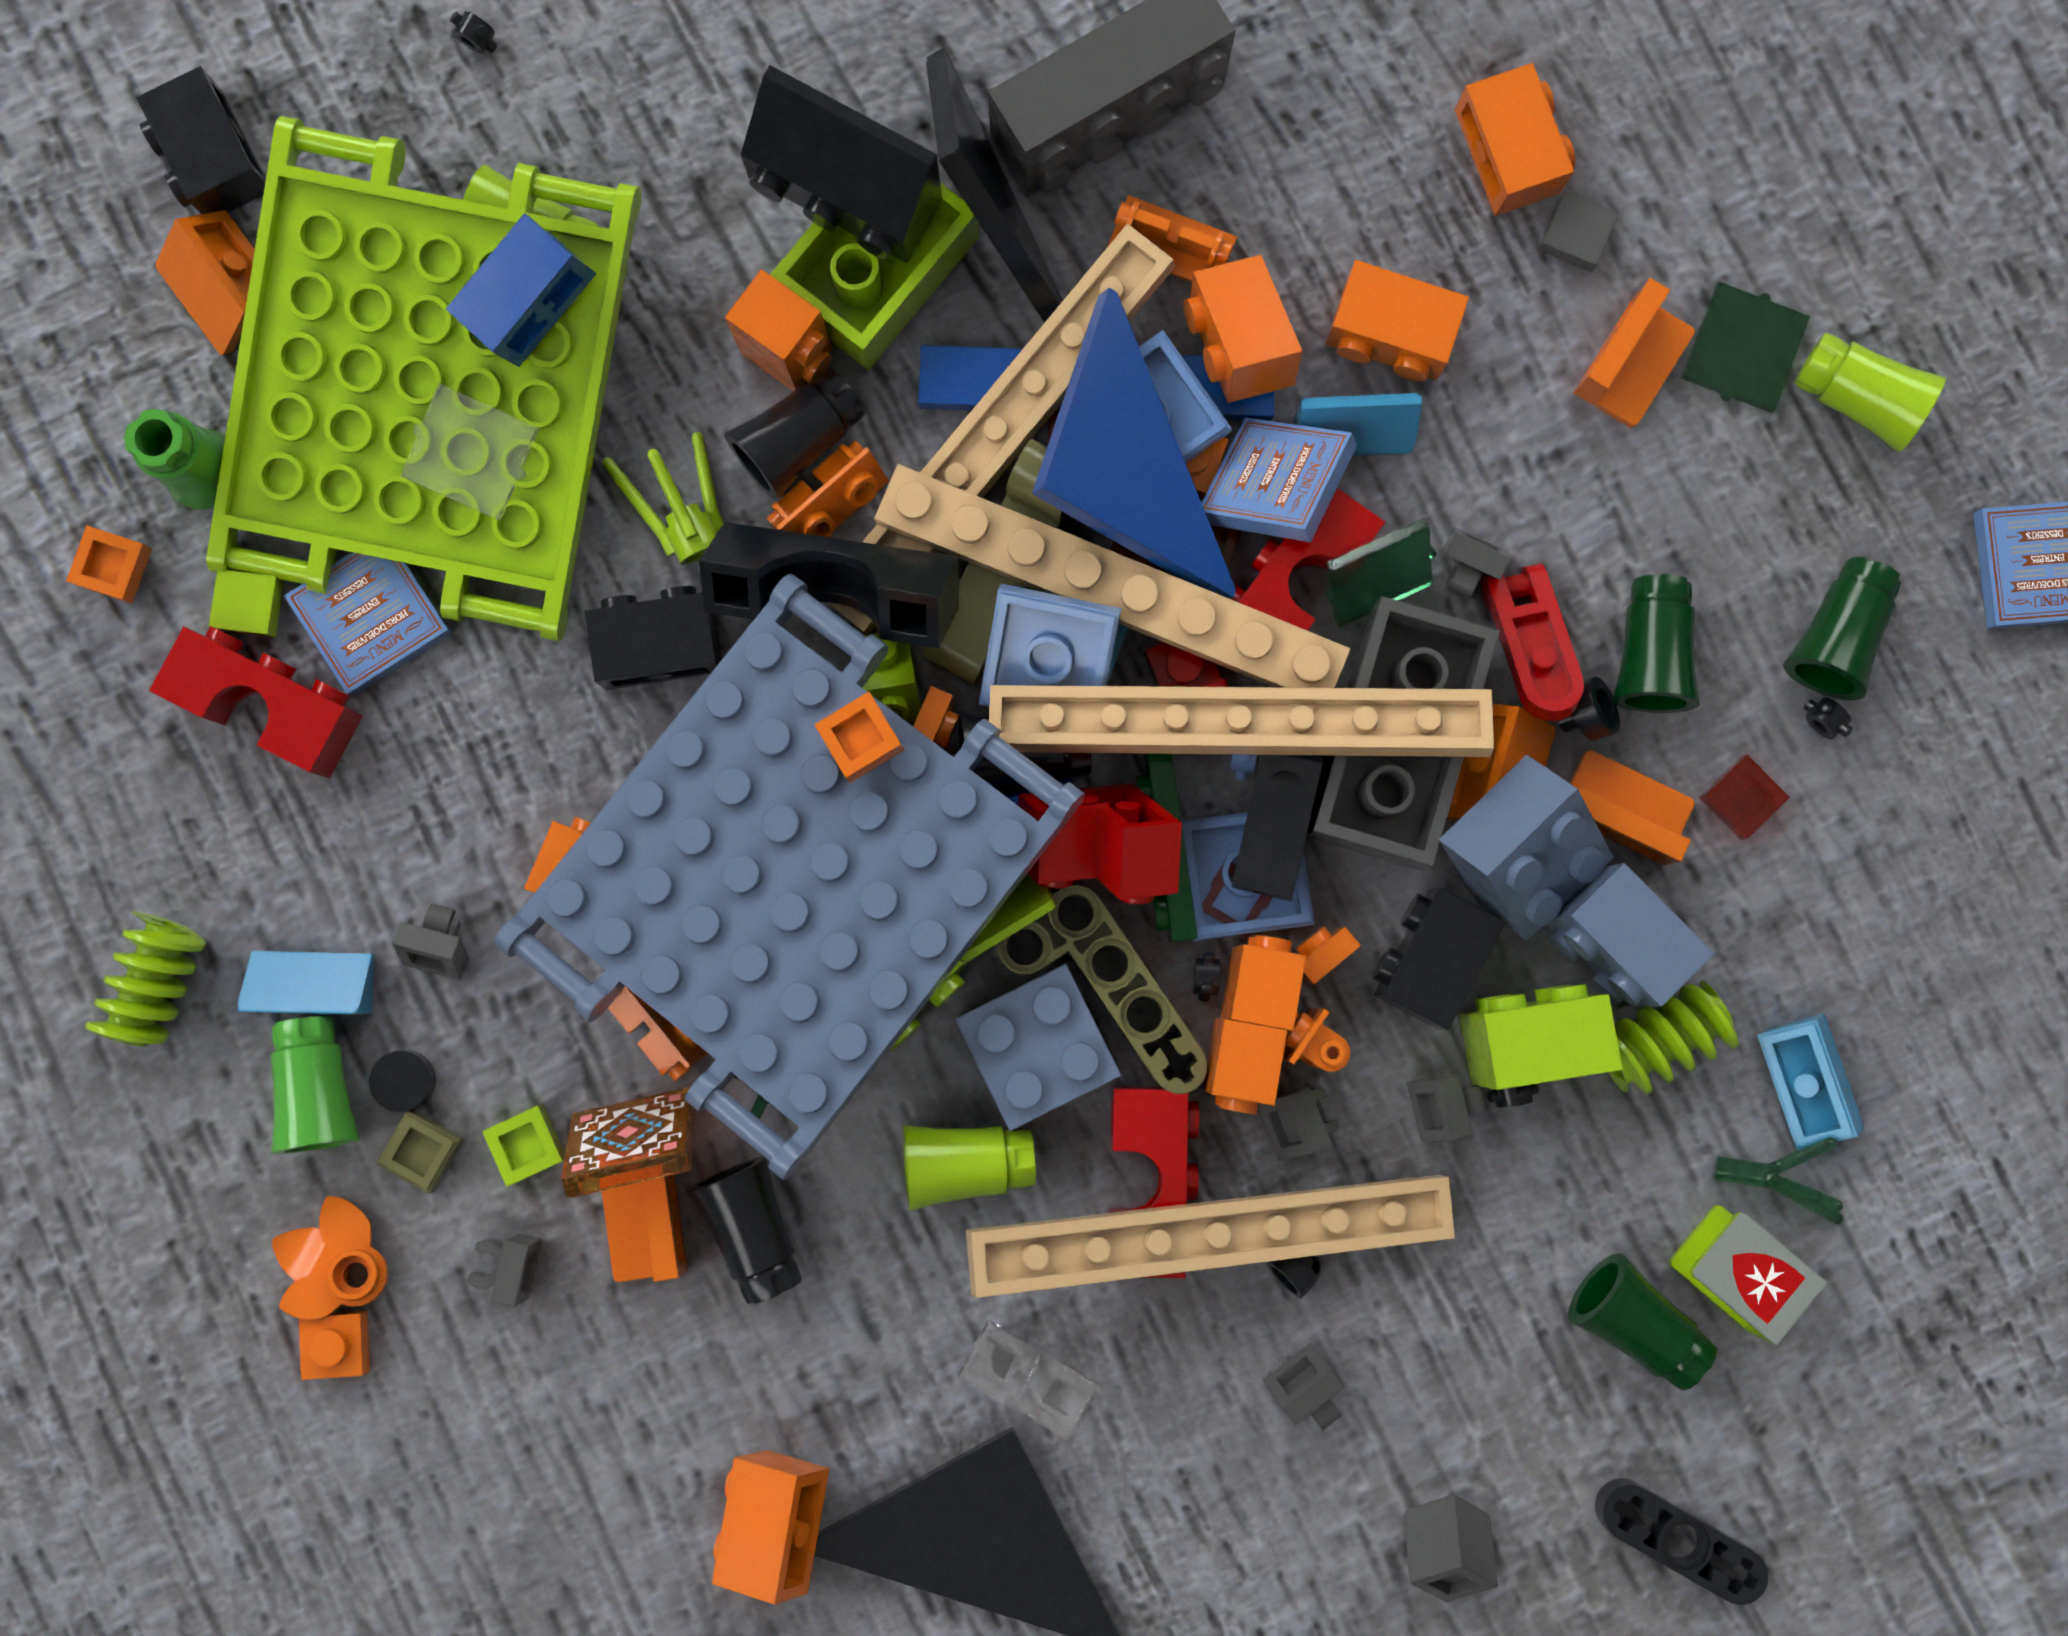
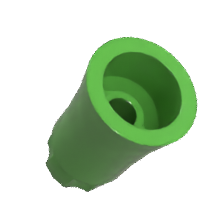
[124,409,225,510]
[270,1016,361,1154]

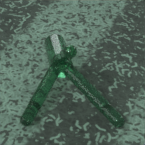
[1714,1137,1844,1224]

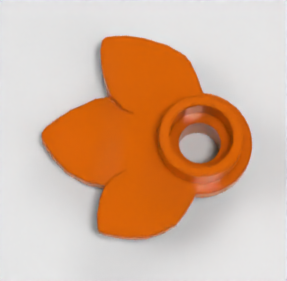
[271,1196,389,1320]

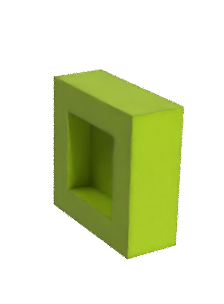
[208,570,285,639]
[482,1104,567,1187]

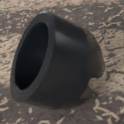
[1267,1256,1321,1299]

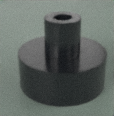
[1557,676,1620,741]

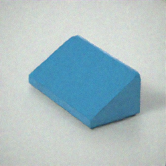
[1294,393,1422,456]
[238,951,375,1014]
[1757,1013,1864,1151]

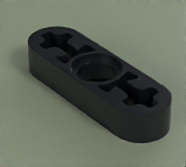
[1595,1478,1769,1605]

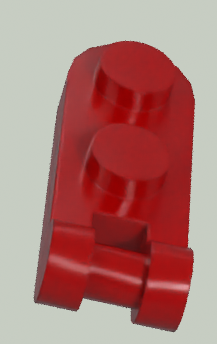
[1481,563,1584,721]

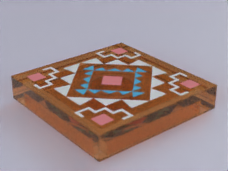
[561,1087,696,1198]

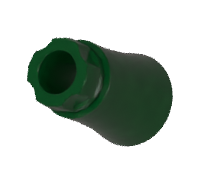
[1783,557,1901,700]
[1612,574,1700,713]
[1568,1253,1717,1391]

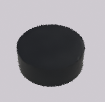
[369,1050,436,1112]

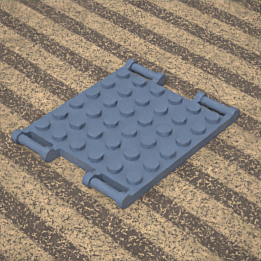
[494,574,1085,1181]

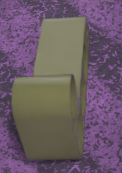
[922,439,1069,685]
[998,885,1207,1094]

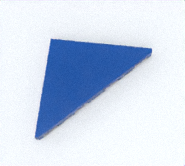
[1032,287,1236,599]

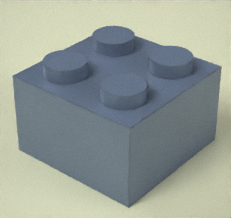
[1439,755,1614,941]
[1547,863,1715,1007]
[955,964,1121,1131]

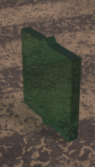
[1681,281,1810,413]
[1325,518,1437,628]

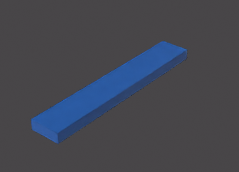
[918,345,1275,421]

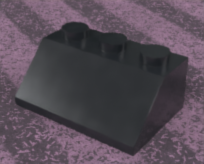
[740,65,942,263]

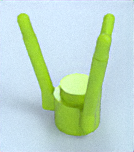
[602,432,724,565]

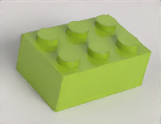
[770,182,980,371]

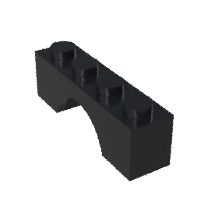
[699,522,959,648]

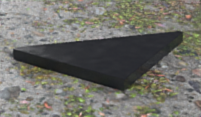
[926,47,1063,323]
[814,1427,1121,1636]

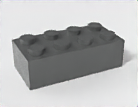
[988,0,1236,197]
[1307,596,1500,870]

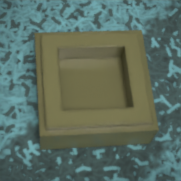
[376,1110,465,1194]

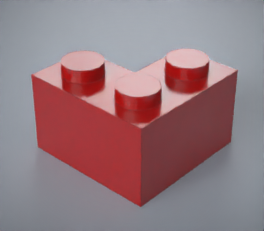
[1018,783,1182,904]

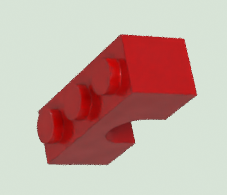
[1231,488,1385,631]
[149,626,363,779]
[1110,1086,1199,1279]

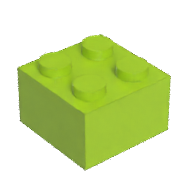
[1459,984,1623,1090]

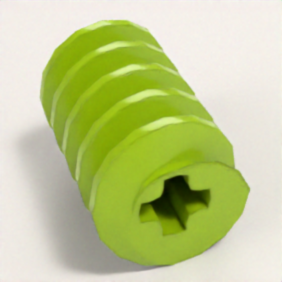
[84,911,206,1047]
[1608,981,1739,1095]

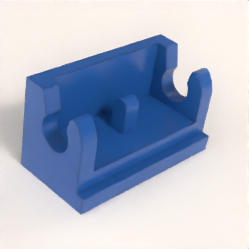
[446,213,597,367]

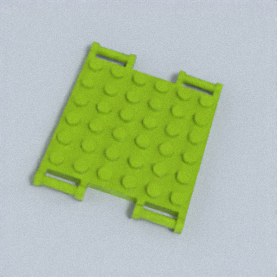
[206,116,642,642]

